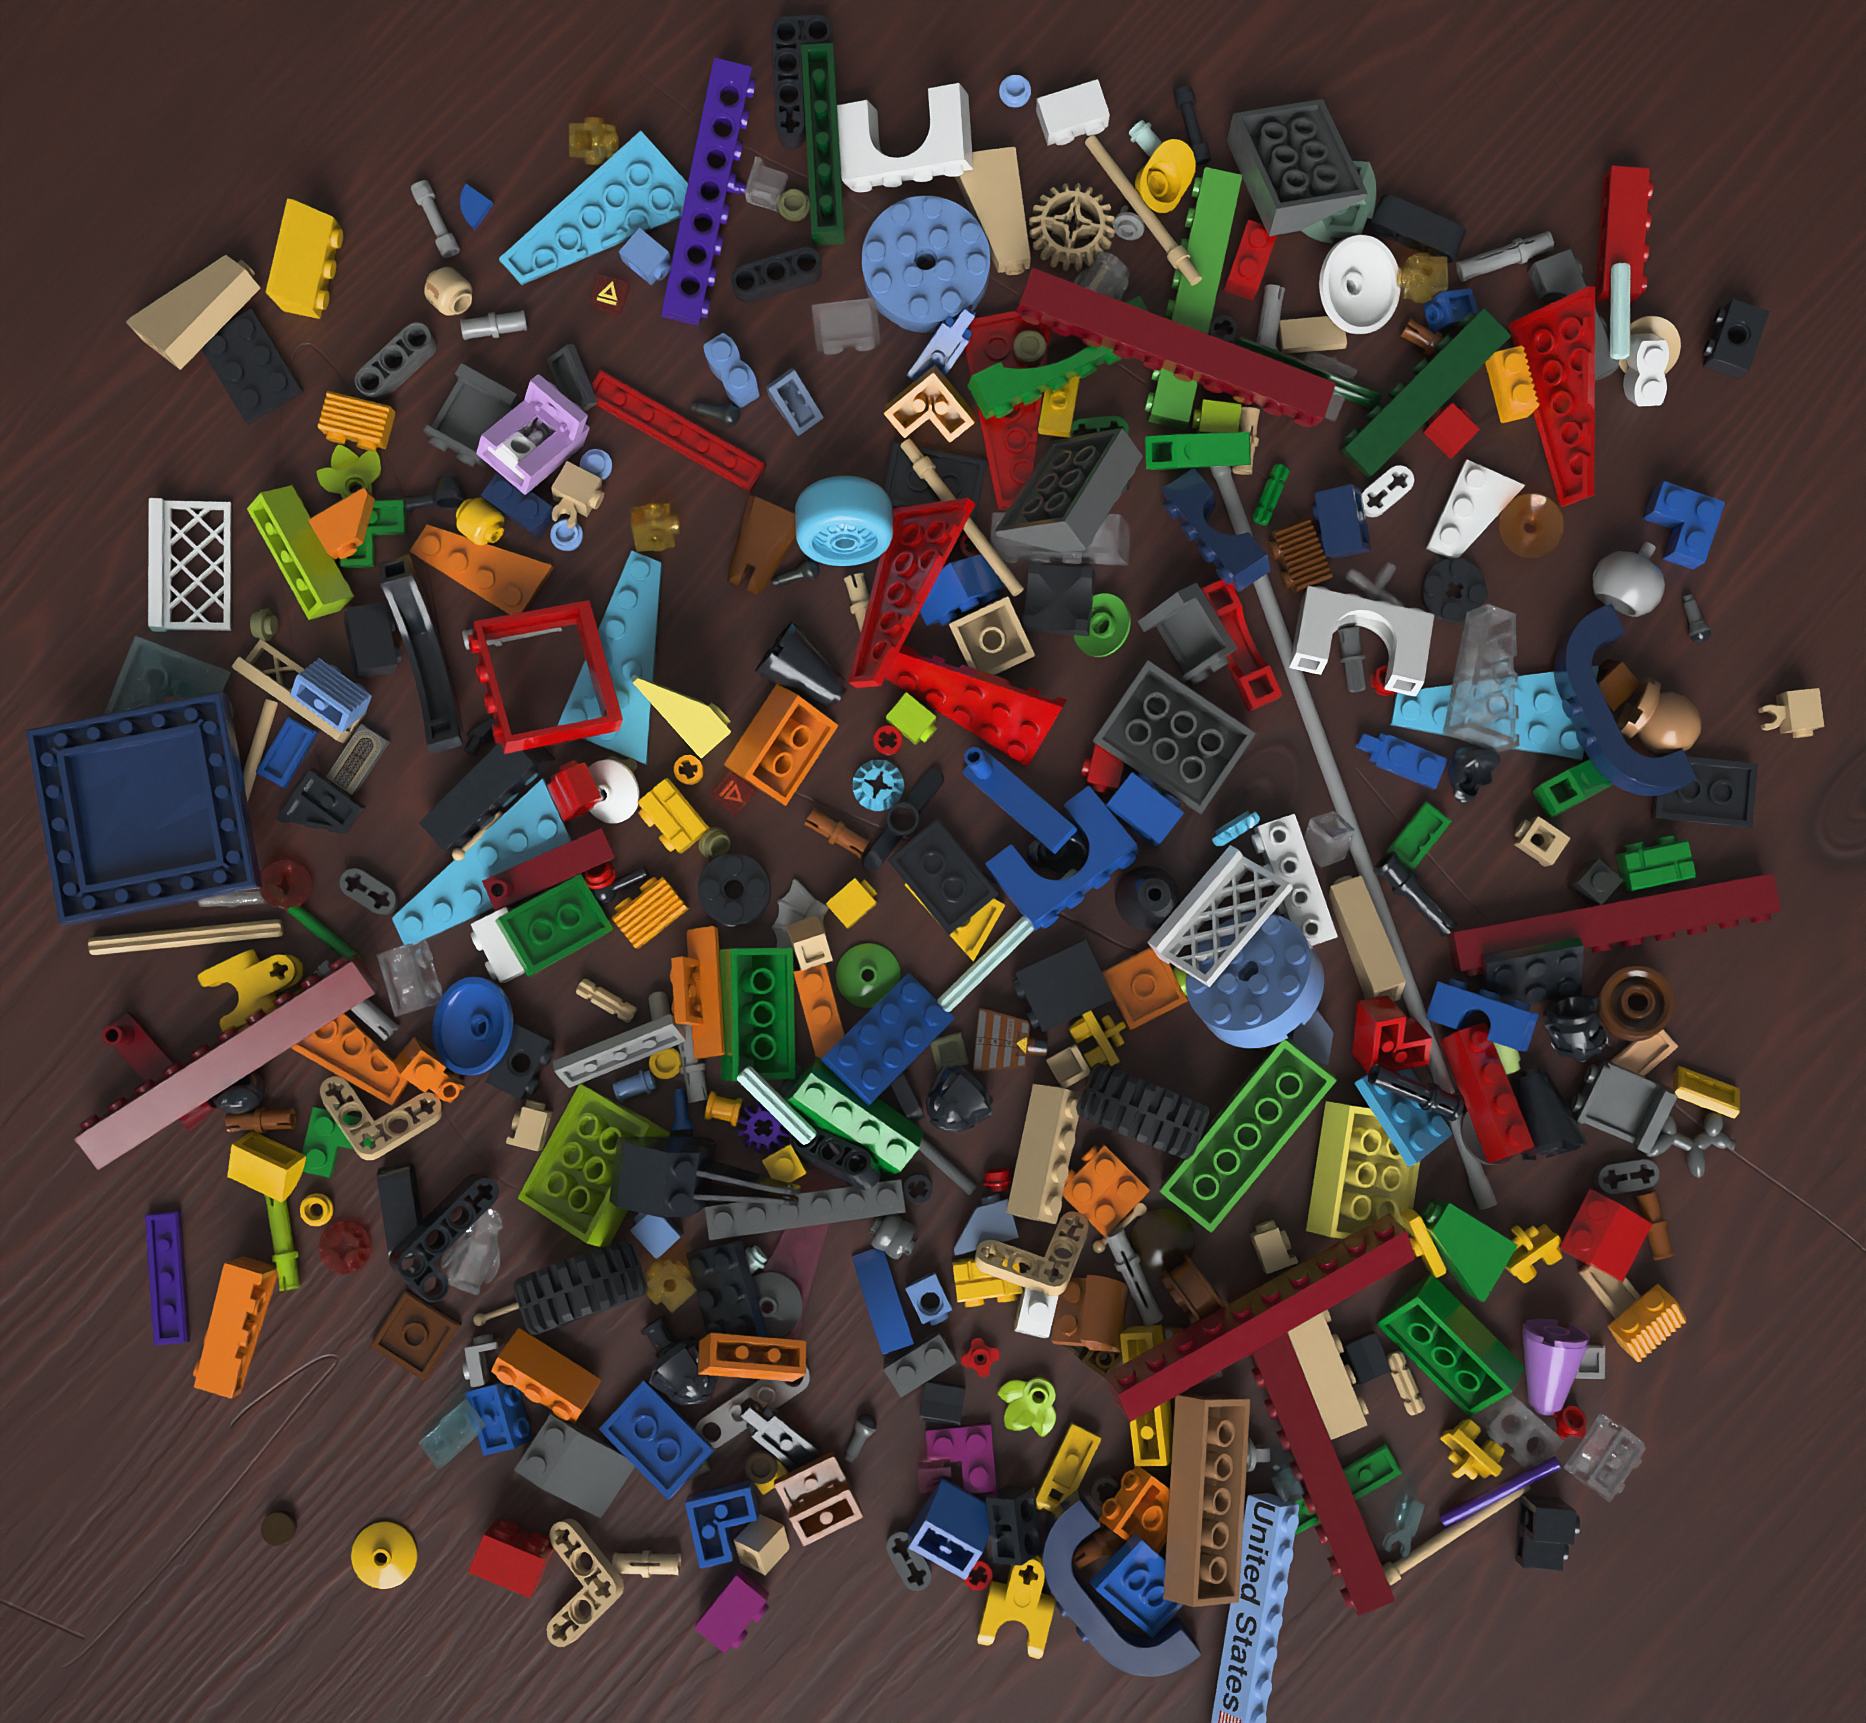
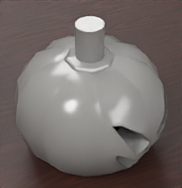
[1592,542,1665,617]

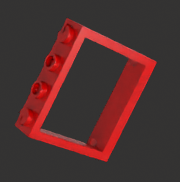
[468,600,623,754]

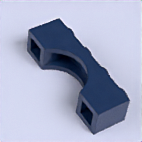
[1162,468,1271,592]

